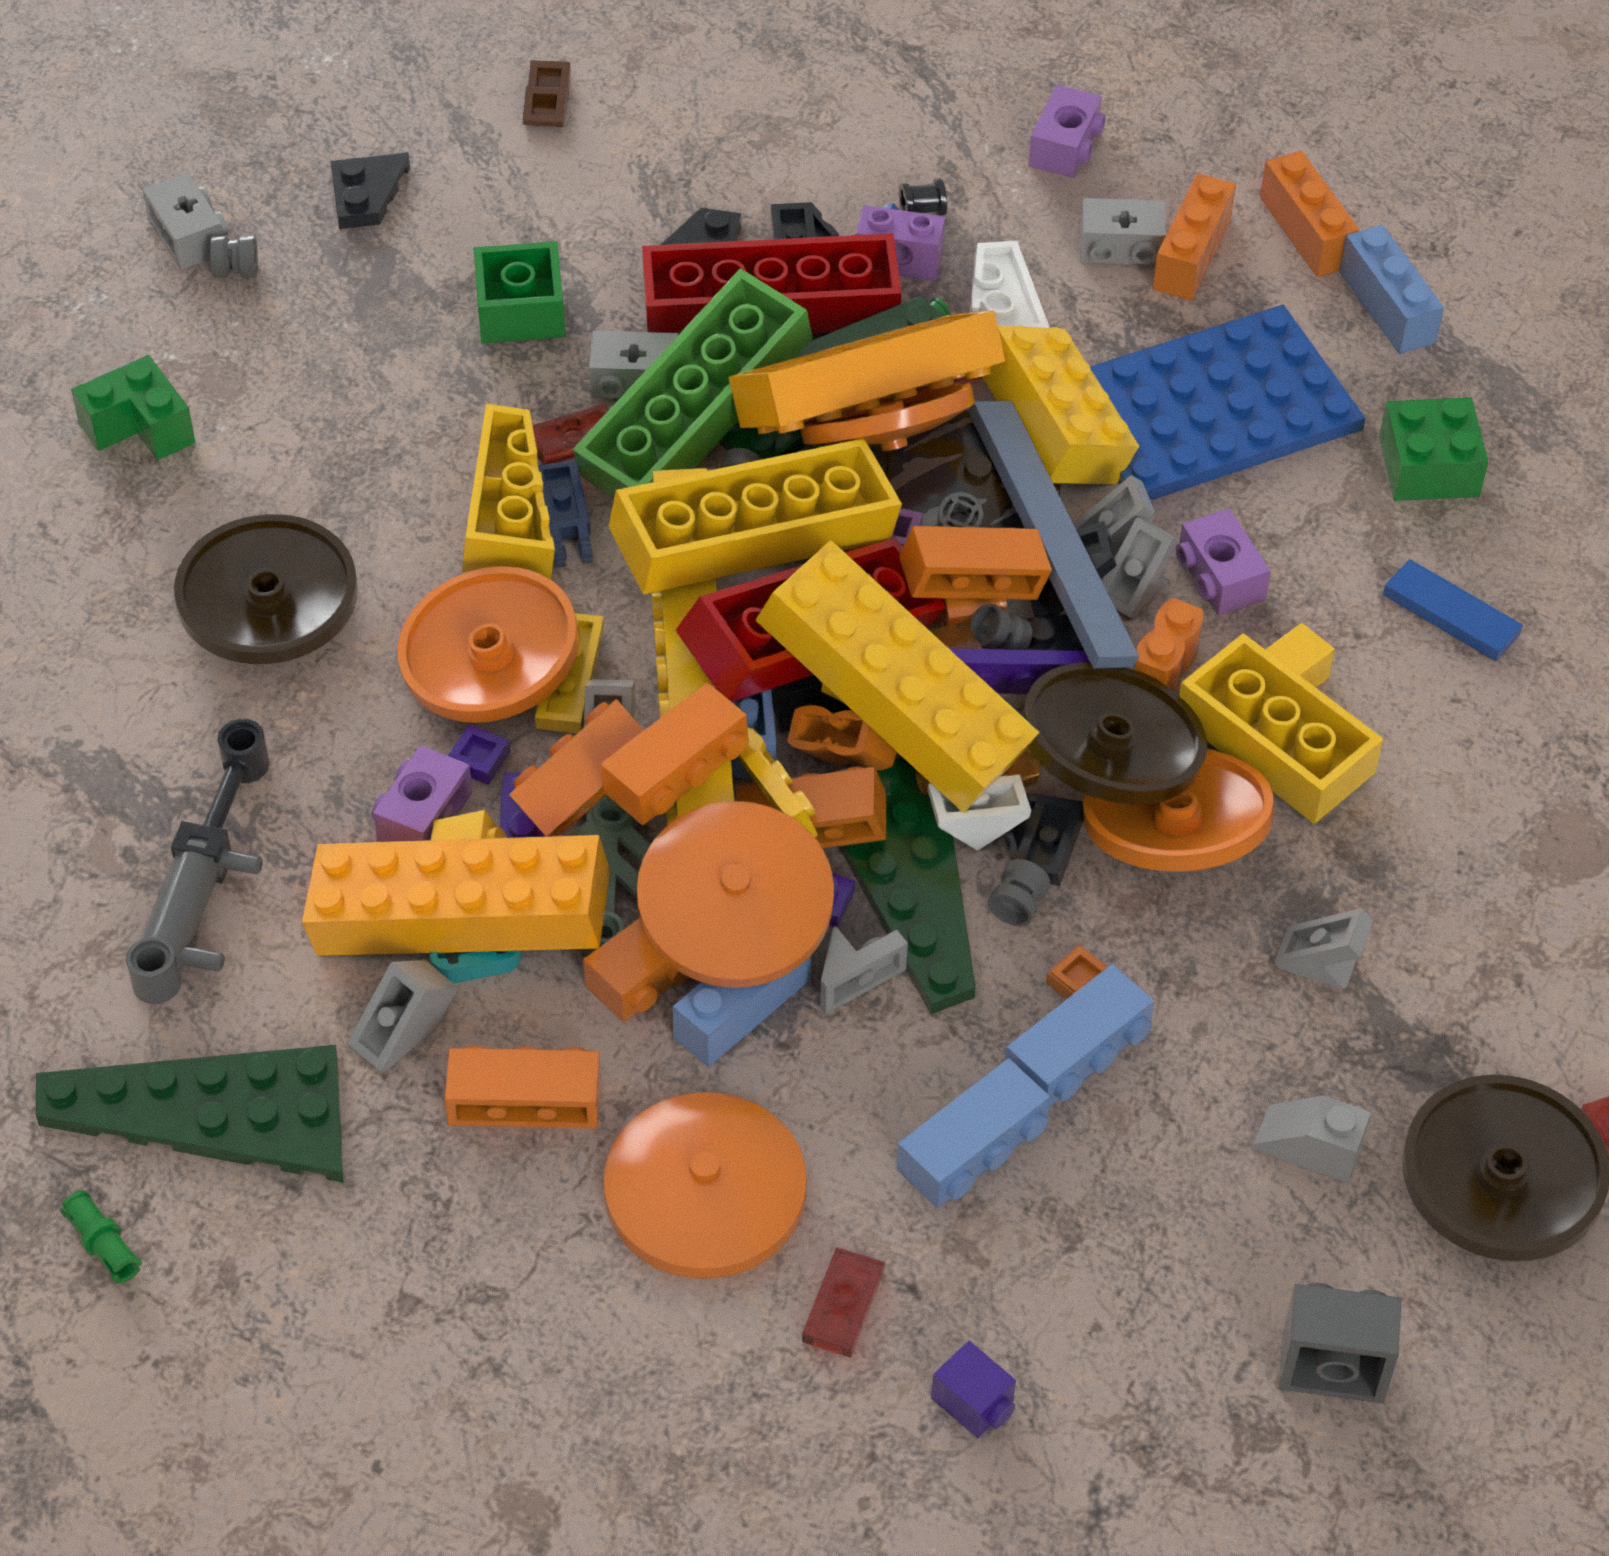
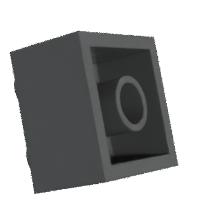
[1278,1283,1402,1404]

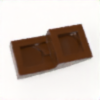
[523,60,571,127]

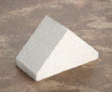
[927,774,1031,851]

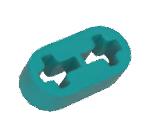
[430,951,522,983]

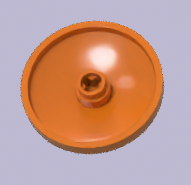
[800,383,975,451]
[397,566,580,723]
[1083,749,1274,871]
[637,801,834,988]
[604,1092,807,1279]

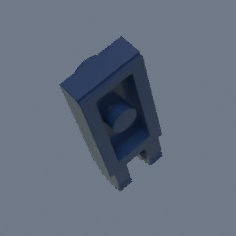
[538,460,593,568]

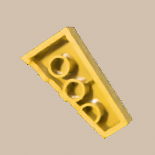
[462,404,555,580]

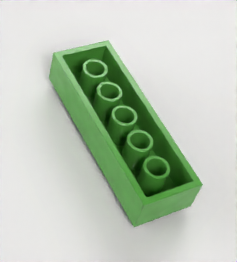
[573,268,813,498]

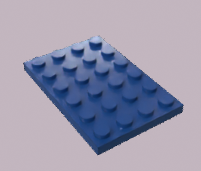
[1090,304,1366,501]

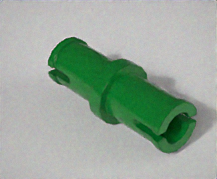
[60,1190,142,1283]

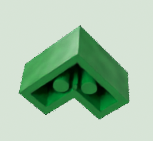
[71,354,196,460]

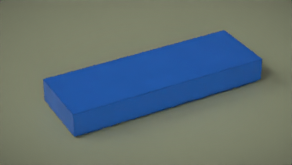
[1383,559,1523,661]

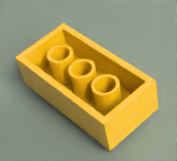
[982,326,1139,484]
[1179,633,1384,824]

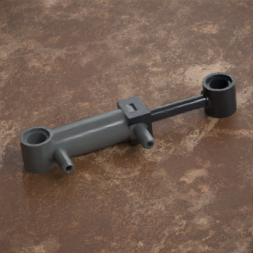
[126,719,270,1004]

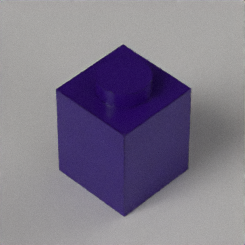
[931,1340,1016,1439]

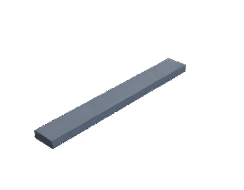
[968,401,1139,669]

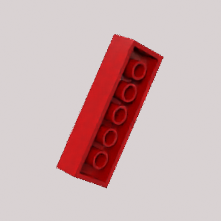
[642,233,902,335]
[675,537,946,702]

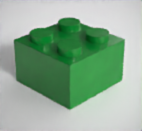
[473,241,566,343]
[1379,397,1488,501]

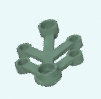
[567,795,651,952]

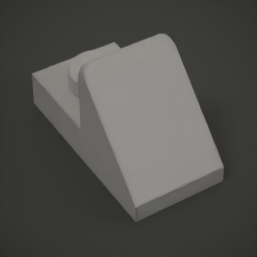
[1073,475,1156,556]
[1102,517,1179,618]
[1274,908,1373,989]
[820,926,908,1014]

